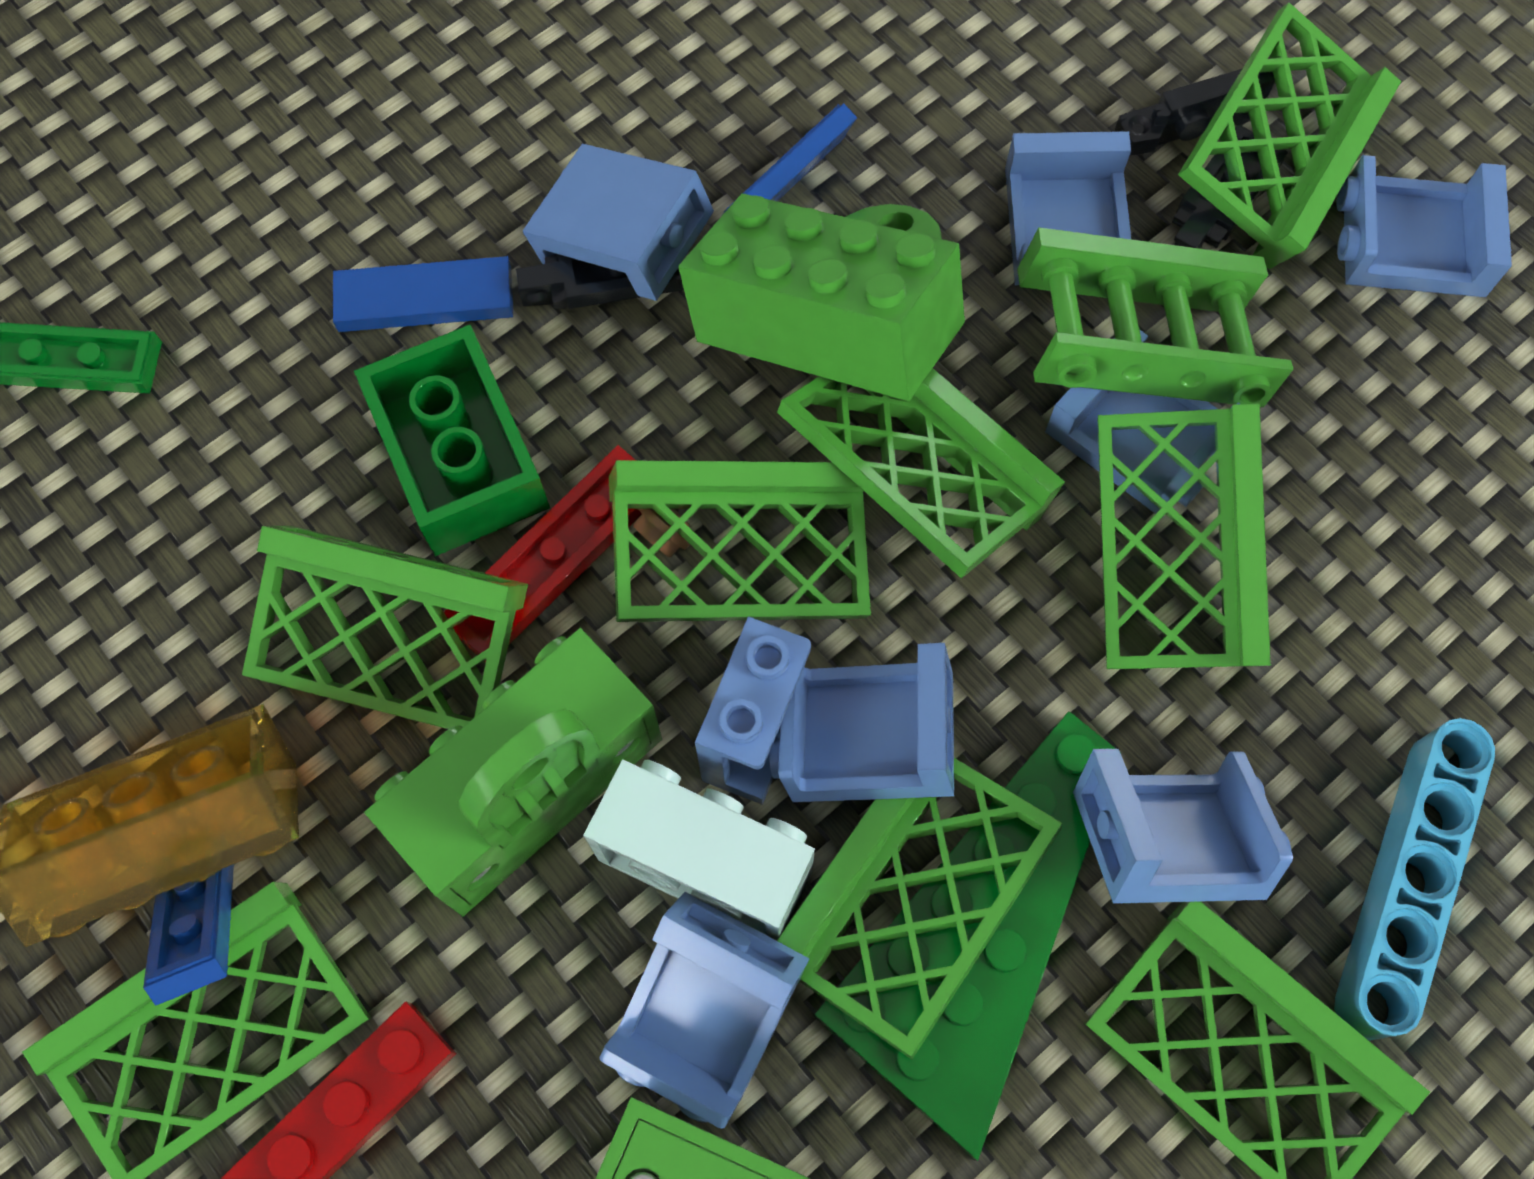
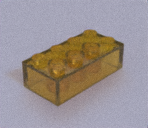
[0,704,299,947]

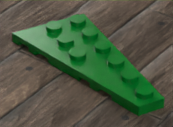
[814,711,1121,1161]

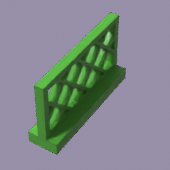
[1178,2,1401,269]
[777,368,1065,579]
[1097,403,1271,669]
[609,460,871,622]
[242,525,528,729]
[777,758,1062,1060]
[22,882,371,1179]
[1084,901,1430,1179]

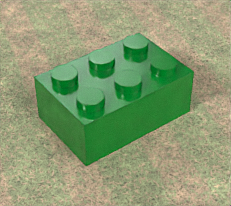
[354,324,550,556]

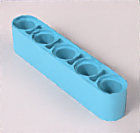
[1334,718,1495,1041]

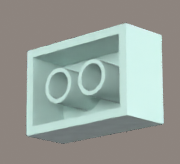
[583,759,815,941]

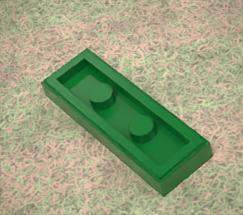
[0,322,162,394]

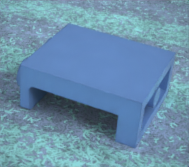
[1005,131,1131,285]
[523,143,714,301]
[1336,155,1512,297]
[1045,329,1240,518]
[695,616,811,805]
[769,643,954,802]
[1073,749,1293,904]
[599,892,809,1129]

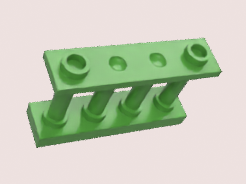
[1017,227,1294,408]

